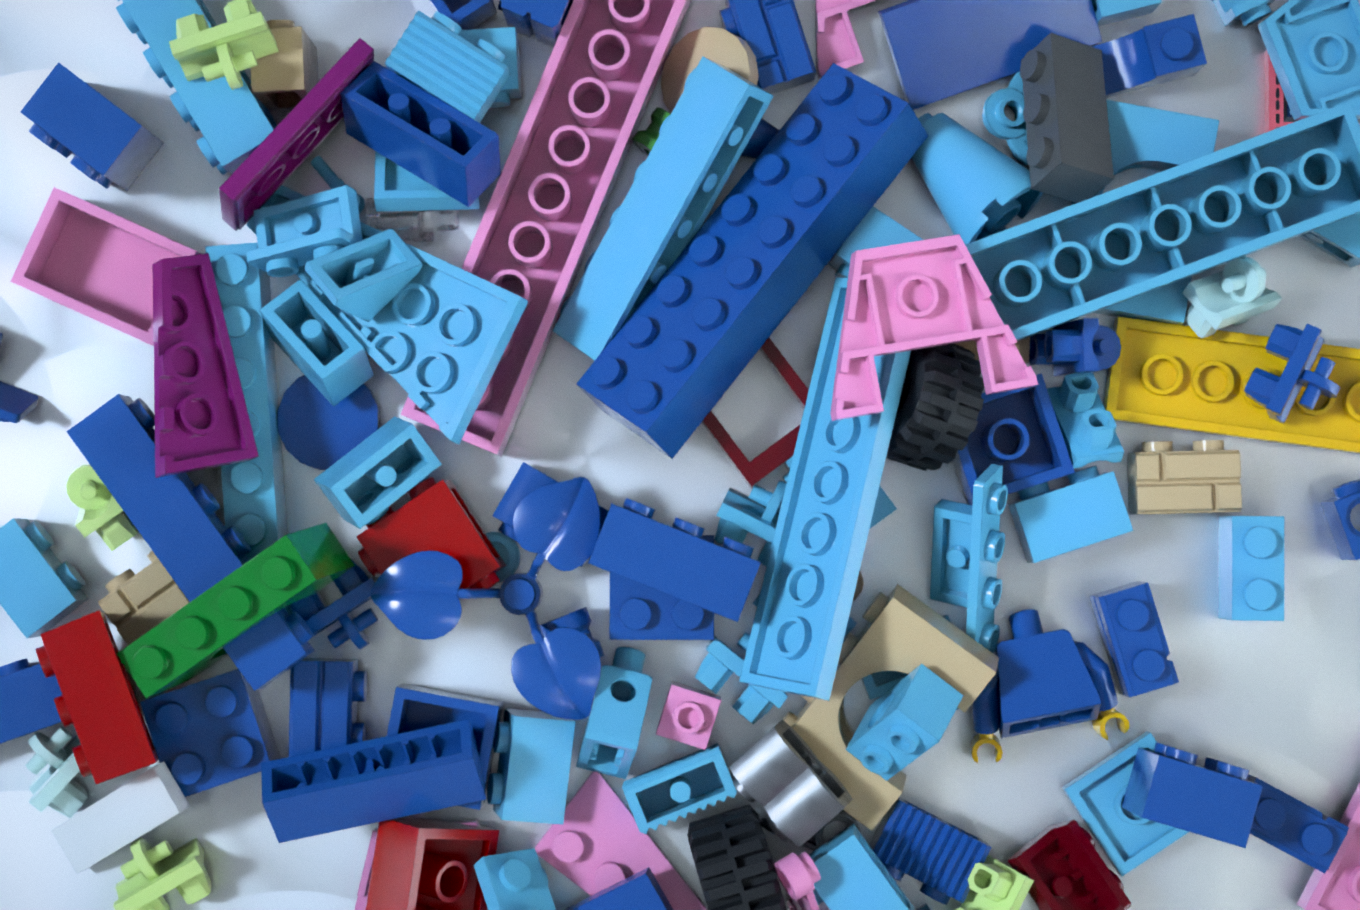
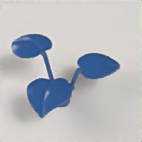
[370,477,601,720]

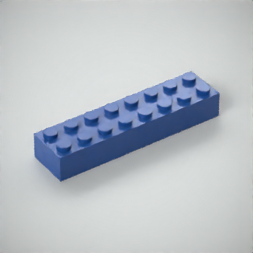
[576,63,929,459]

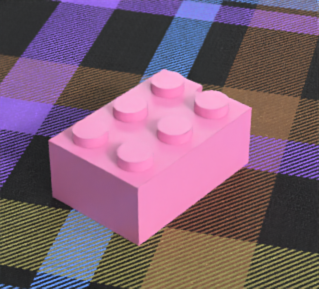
[10,187,201,346]

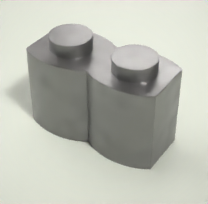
[729,720,852,847]

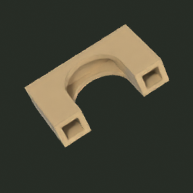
[782,584,999,831]

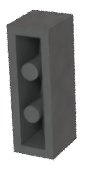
[1020,33,1114,203]

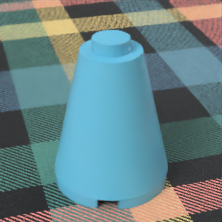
[912,113,1043,245]

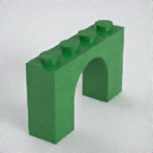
[117,523,355,699]

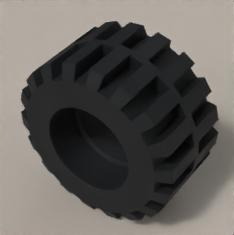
[886,343,985,471]
[687,804,787,910]

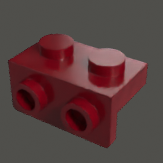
[1007,820,1132,910]

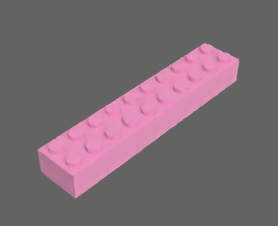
[400,0,691,457]

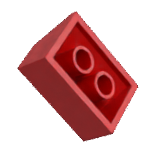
[35,610,159,784]
[366,817,499,910]

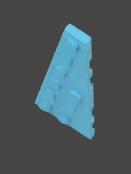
[247,185,529,444]

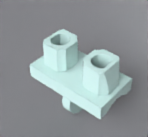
[1182,256,1282,339]
[26,727,88,818]

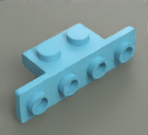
[930,464,1008,653]

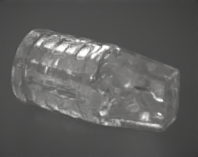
[366,198,460,242]

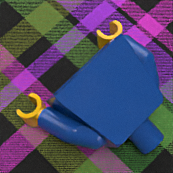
[970,609,1130,763]

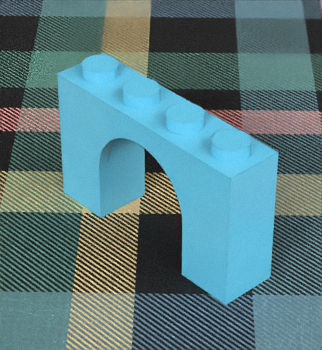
[1071,100,1219,325]

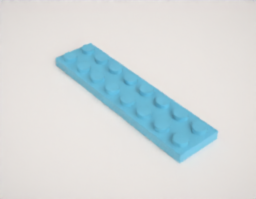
[739,277,911,701]

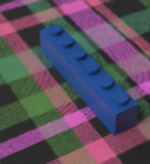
[66,394,315,691]

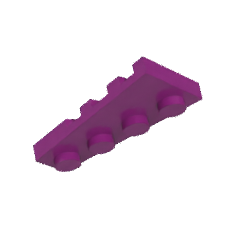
[152,253,259,478]

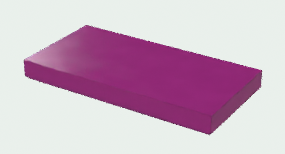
[219,38,374,231]

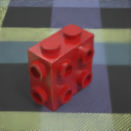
[356,477,507,589]

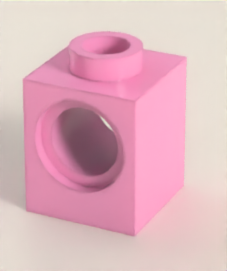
[656,681,721,750]

